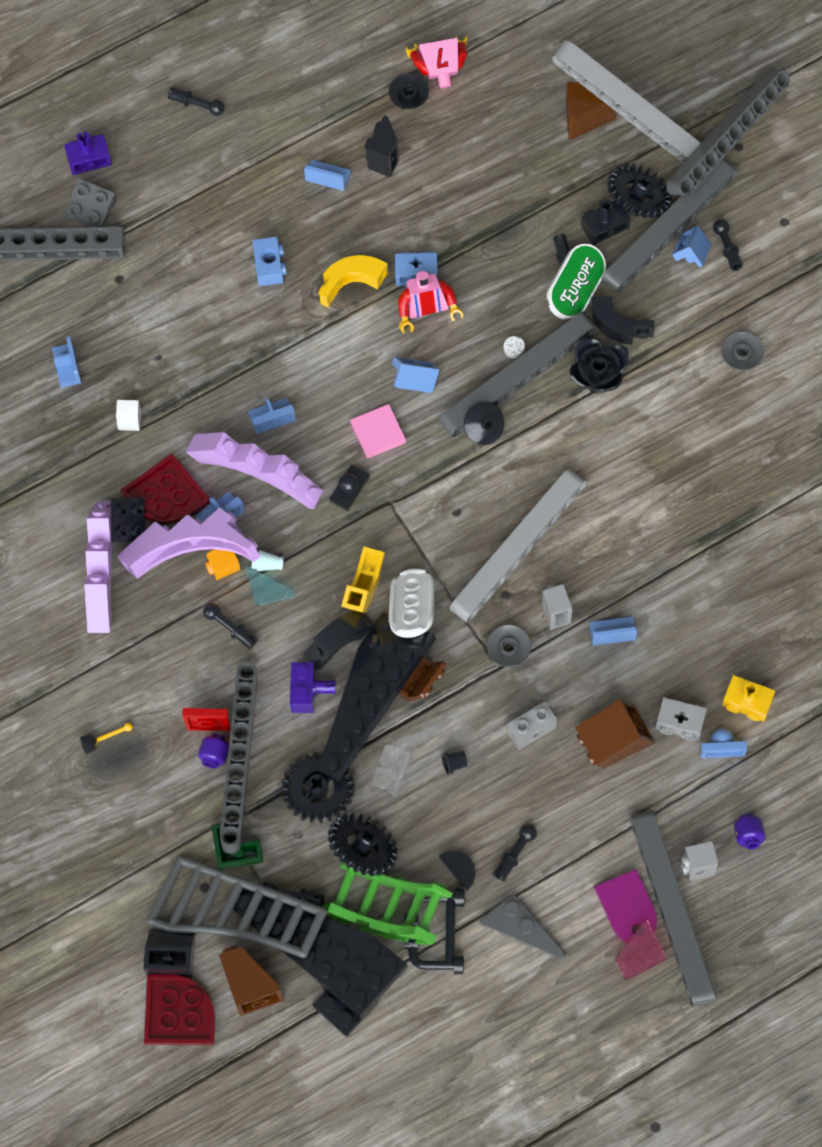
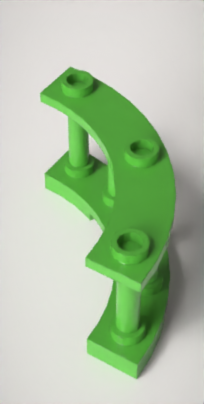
[322,863,453,945]

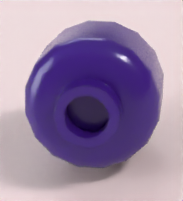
[198,734,229,769]
[734,814,766,849]

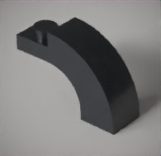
[590,297,654,345]
[303,610,375,670]

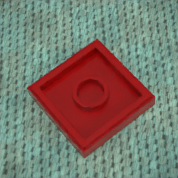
[182,708,231,732]

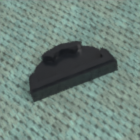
[438,851,476,892]

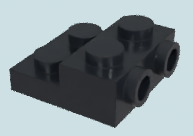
[312,990,378,1038]

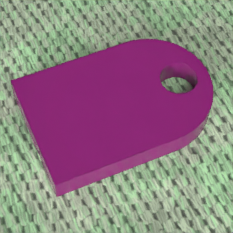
[594,870,657,944]

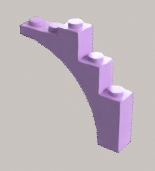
[186,432,323,509]
[84,500,113,633]
[117,507,260,579]

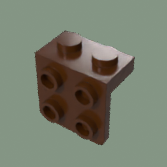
[399,657,446,701]

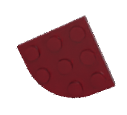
[120,454,210,524]
[144,974,215,1045]

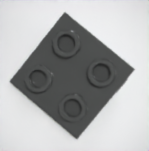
[64,178,116,227]

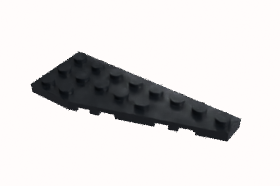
[318,612,436,781]
[232,888,408,1019]

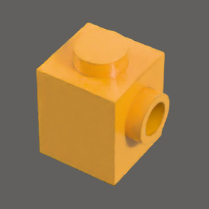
[205,549,240,580]

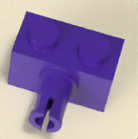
[64,131,112,175]
[290,662,336,713]

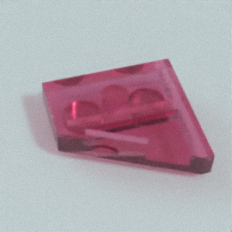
[615,919,667,981]

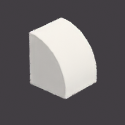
[117,400,141,431]

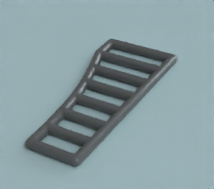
[147,856,327,958]

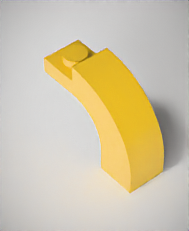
[319,255,388,307]
[341,547,385,613]

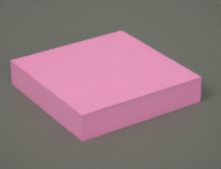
[350,404,406,459]

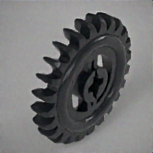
[607,163,672,218]
[281,752,355,824]
[328,813,398,876]

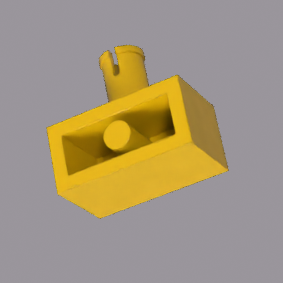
[722,675,775,722]

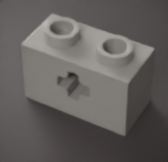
[542,584,572,630]
[656,697,707,741]
[507,702,557,750]
[680,841,718,881]

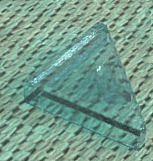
[246,567,295,607]

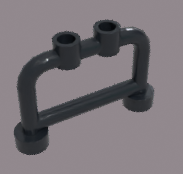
[404,889,465,975]

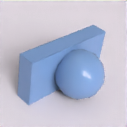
[700,728,747,758]

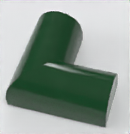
[212,824,263,870]

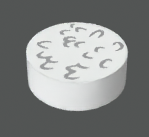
[504,336,525,359]

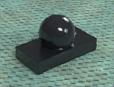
[329,465,370,511]

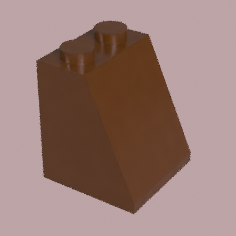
[566,82,616,139]
[575,699,655,768]
[219,946,284,1017]

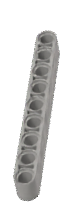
[552,41,701,163]
[449,469,586,623]

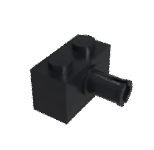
[581,199,630,245]

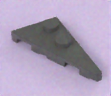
[479,894,565,959]

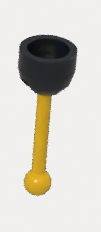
[79,723,133,754]

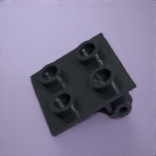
[111,498,145,542]

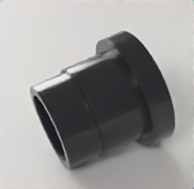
[442,751,467,775]

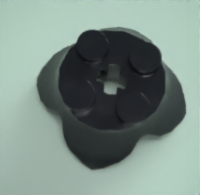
[570,337,629,393]

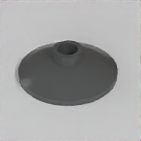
[721,332,764,371]
[487,625,531,667]

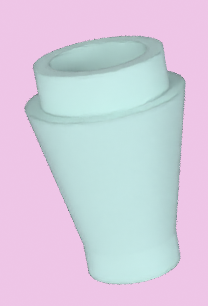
[251,550,284,571]

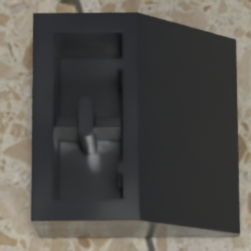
[365,115,399,177]
[143,929,196,977]

